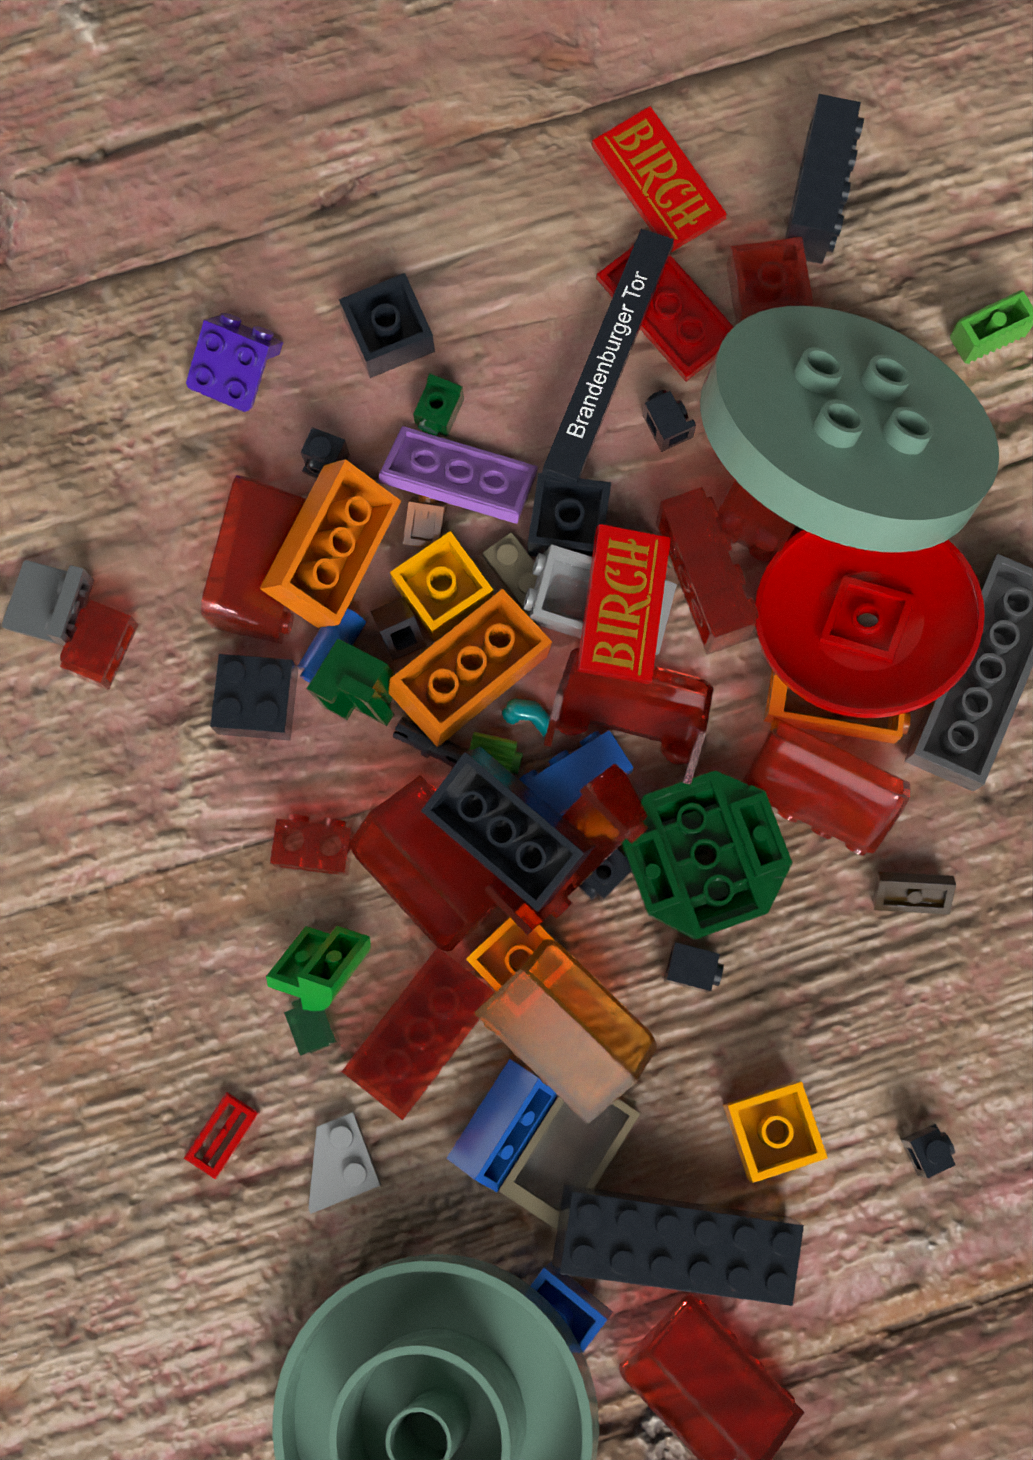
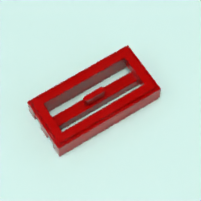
[184,1092,260,1179]

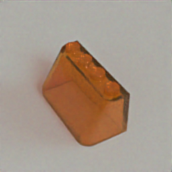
[474,939,657,1124]

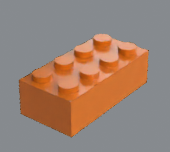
[260,459,401,628]
[389,589,552,747]

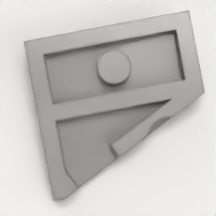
[308,1112,381,1214]

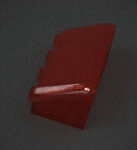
[201,475,306,644]
[741,717,911,856]
[350,775,515,952]
[619,1293,805,1460]

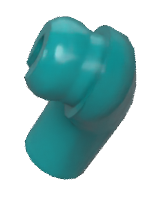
[502,698,558,737]

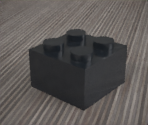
[339,273,435,378]
[528,473,611,557]
[210,654,298,741]

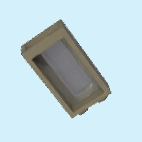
[499,1068,640,1230]

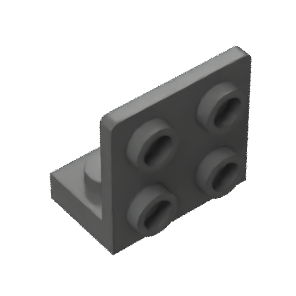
[2,560,95,648]

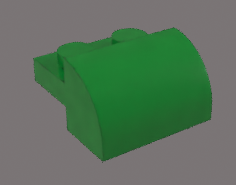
[266,926,371,1011]

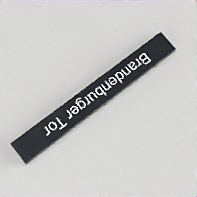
[542,229,674,486]

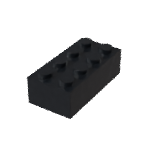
[781,94,864,264]
[421,747,596,912]

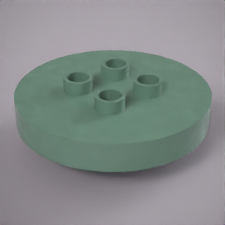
[700,306,999,552]
[272,1254,599,1460]

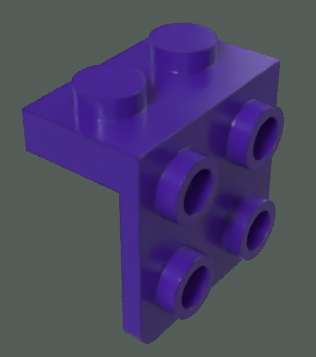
[186,313,283,412]

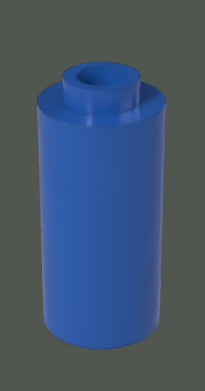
[297,608,367,683]

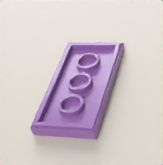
[379,426,538,524]

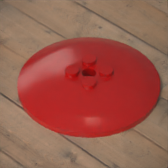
[755,529,985,718]

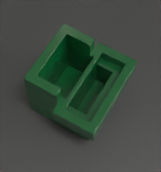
[306,638,395,726]

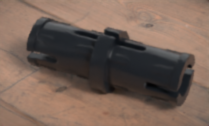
[393,717,469,767]

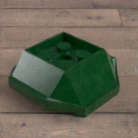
[621,770,793,940]

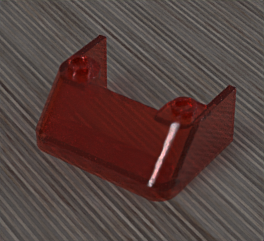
[544,648,714,785]
[484,763,648,935]

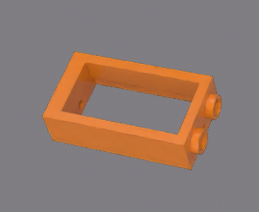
[763,668,911,744]

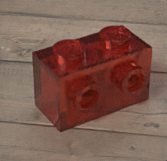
[60,600,139,690]

